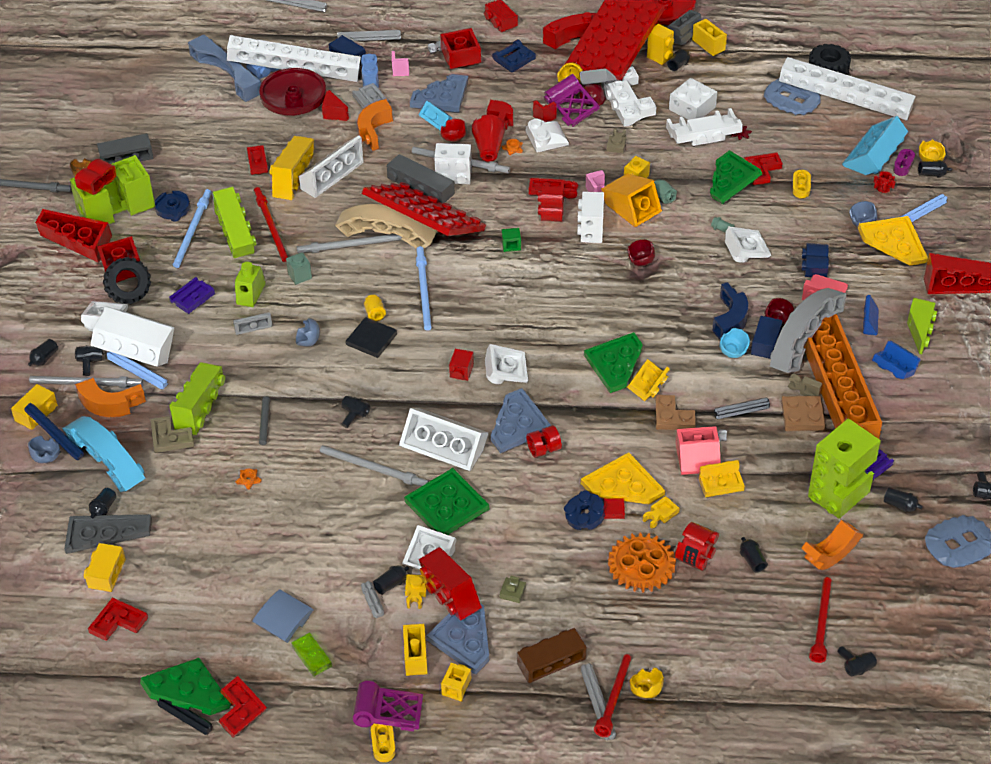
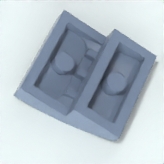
[252,589,313,643]

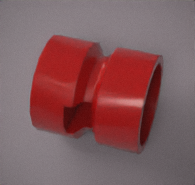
[526,425,562,458]

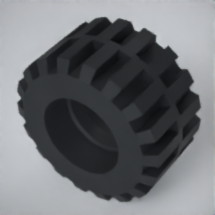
[809,44,851,75]
[103,257,151,304]

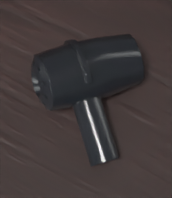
[75,345,102,376]
[341,396,370,428]
[973,472,991,500]
[837,646,877,677]

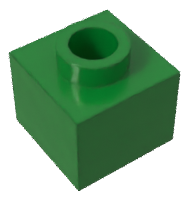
[501,228,521,252]

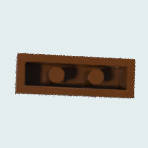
[517,628,587,683]

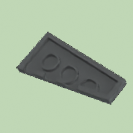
[64,514,152,554]

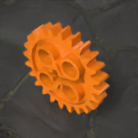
[608,532,676,593]

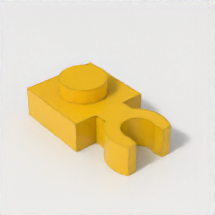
[643,496,680,529]
[405,574,427,609]

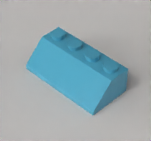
[842,116,908,175]

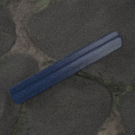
[24,403,84,460]

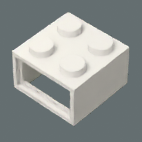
[669,78,717,120]
[434,143,472,184]
[577,192,604,243]

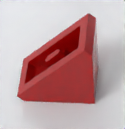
[322,90,349,121]

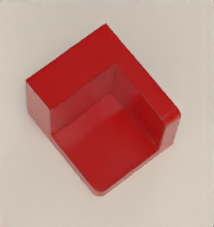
[533,100,557,122]

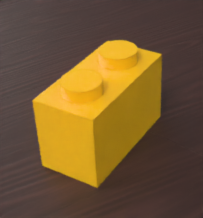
[692,19,727,56]
[647,24,674,65]
[11,384,58,430]
[84,543,126,592]
[403,624,428,676]

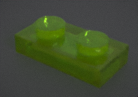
[291,632,332,677]

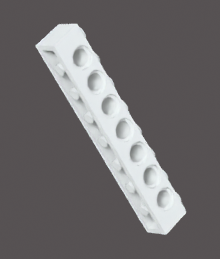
[227,35,361,82]
[779,57,916,120]

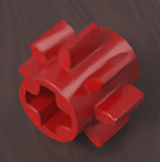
[873,171,895,193]

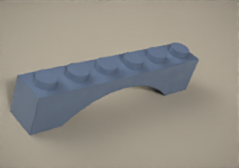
[188,35,261,102]

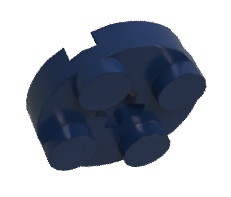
[155,191,191,222]
[564,491,605,530]

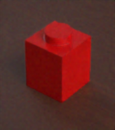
[449,348,474,381]

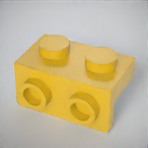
[627,359,670,401]
[699,460,745,498]

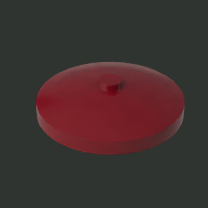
[259,68,326,116]

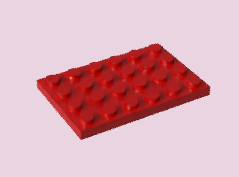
[564,0,665,81]
[362,182,486,236]

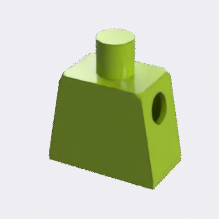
[235,262,266,308]

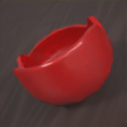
[440,119,466,142]

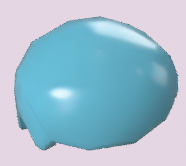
[719,328,750,358]

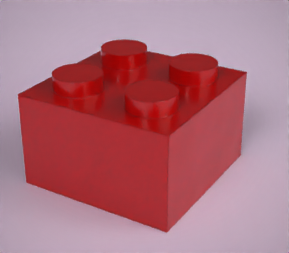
[440,28,481,69]
[97,236,140,283]

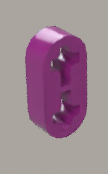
[893,149,915,176]

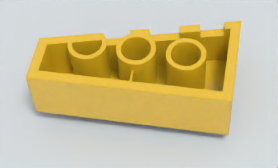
[270,136,314,200]

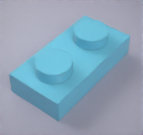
[419,101,452,131]

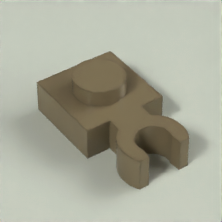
[606,128,626,154]
[788,374,823,396]

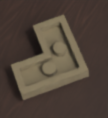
[151,416,194,453]

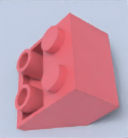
[676,426,721,475]

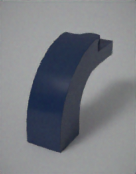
[712,282,748,340]

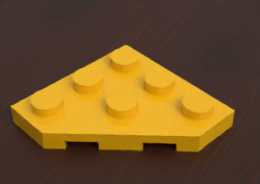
[858,216,928,266]
[580,452,665,504]

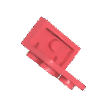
[802,274,848,300]

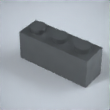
[97,133,154,164]

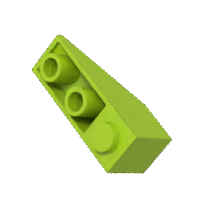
[907,298,937,354]

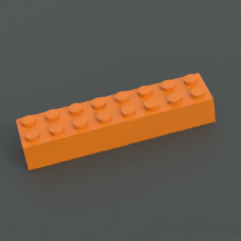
[803,314,882,438]

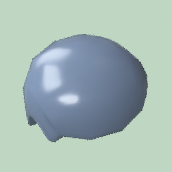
[849,201,878,227]
[296,318,320,347]
[28,435,60,463]

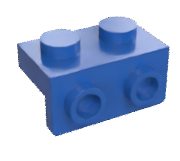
[872,340,921,379]

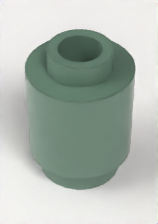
[654,179,677,204]

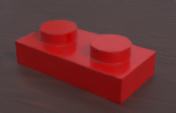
[247,145,268,175]

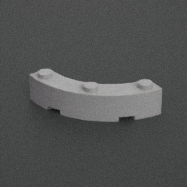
[770,288,847,373]

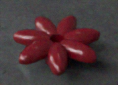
[731,126,752,140]

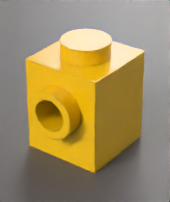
[624,156,650,178]

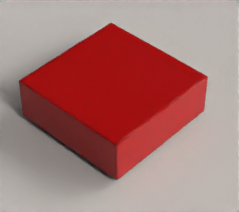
[604,498,625,519]

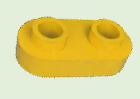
[792,170,811,198]
[371,723,396,762]

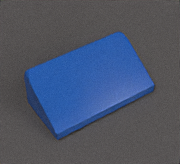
[863,295,879,335]

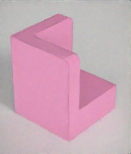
[392,51,409,76]
[586,170,605,192]

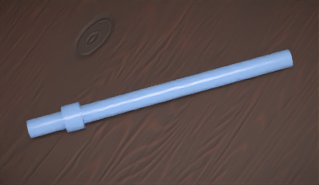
[173,189,212,268]
[416,246,431,330]

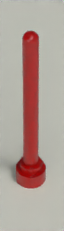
[809,577,832,663]
[594,654,631,737]

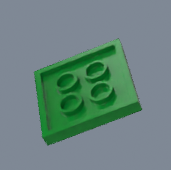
[404,468,489,535]

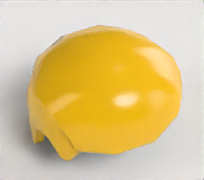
[557,62,583,83]
[919,139,946,161]
[629,667,664,699]

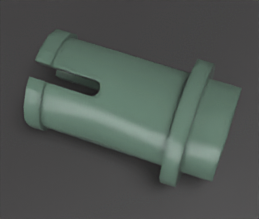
[711,217,735,233]

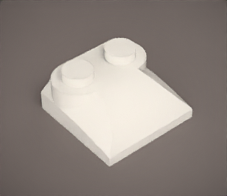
[526,119,569,152]
[725,227,771,263]
[81,301,128,331]
[485,344,528,384]
[403,525,457,569]

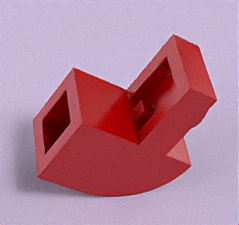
[487,99,513,130]

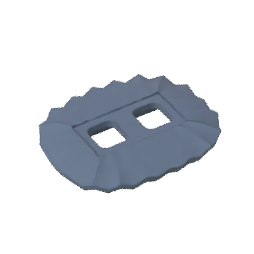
[764,78,821,115]
[925,515,991,568]

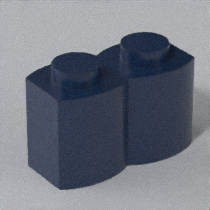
[801,243,829,277]

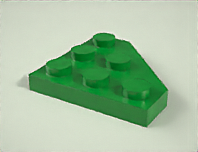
[710,150,762,204]
[584,332,643,393]
[140,658,230,715]

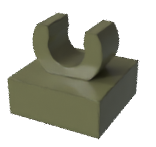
[500,576,526,603]

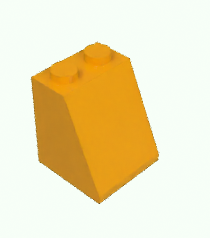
[601,173,662,227]

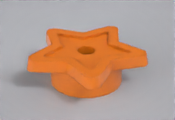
[502,139,523,156]
[235,468,261,490]

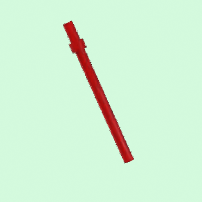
[254,187,288,262]

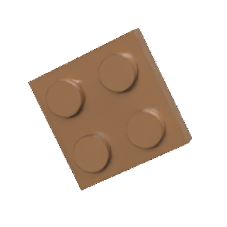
[781,396,825,431]

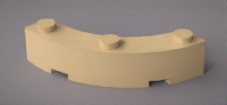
[335,204,437,249]

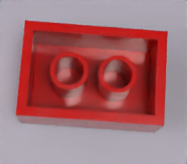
[419,547,482,621]

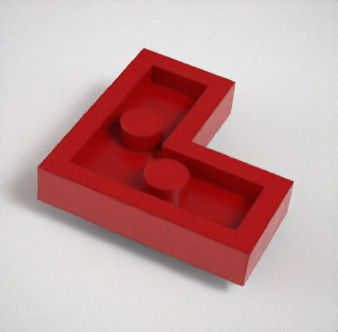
[744,152,783,185]
[88,597,148,641]
[219,676,267,738]

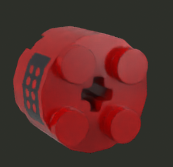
[675,522,719,571]

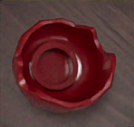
[579,84,606,106]
[627,239,655,266]
[764,298,794,327]

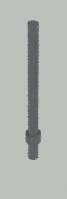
[0,179,72,193]

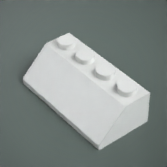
[299,136,364,198]
[91,307,174,366]
[399,408,488,471]

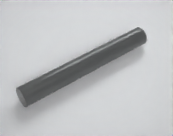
[259,396,270,445]

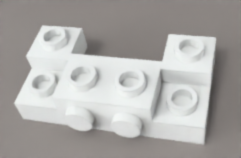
[601,66,656,127]
[666,108,743,146]

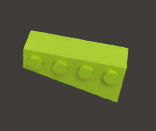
[213,187,256,258]
[169,362,225,435]

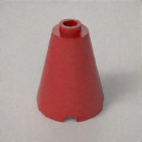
[472,115,506,162]

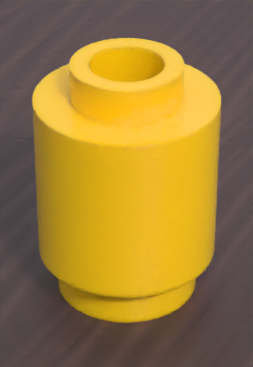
[364,295,386,321]

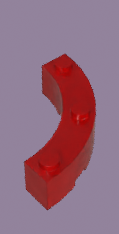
[543,12,596,50]

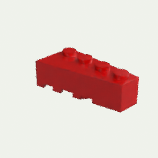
[35,209,112,263]
[924,253,991,294]

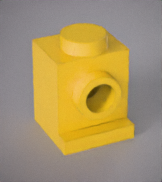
[441,663,472,702]

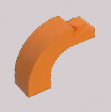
[357,99,393,151]
[75,378,146,417]
[801,520,864,570]

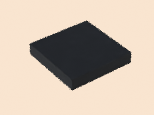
[346,317,397,358]

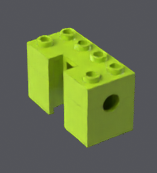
[70,155,155,224]
[808,418,881,519]

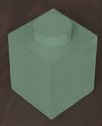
[286,252,312,285]

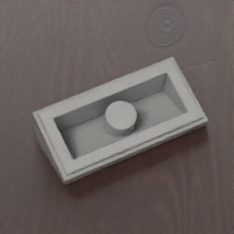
[580,69,617,85]
[233,312,272,335]

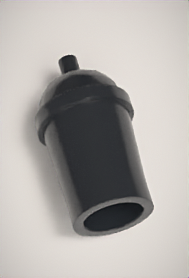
[667,49,690,71]
[918,160,952,178]
[28,339,58,366]
[883,487,923,513]
[89,488,117,519]
[740,537,768,573]
[373,565,409,595]

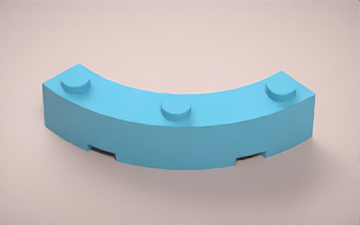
[62,416,145,492]

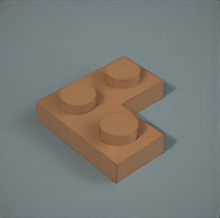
[655,395,696,430]

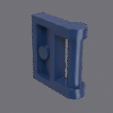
[492,39,536,73]

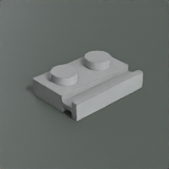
[352,83,389,109]

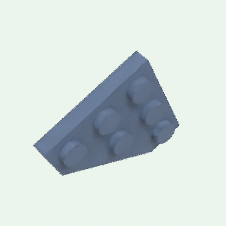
[410,74,468,112]
[491,388,551,454]
[426,603,489,675]

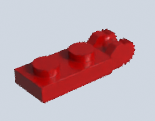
[529,178,578,199]

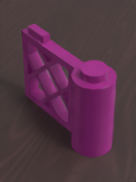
[543,74,600,127]
[353,681,423,732]

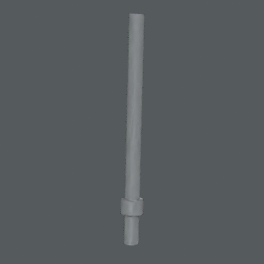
[412,147,510,174]
[297,234,402,253]
[29,376,143,388]
[320,445,429,486]

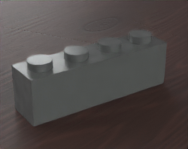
[386,154,455,203]

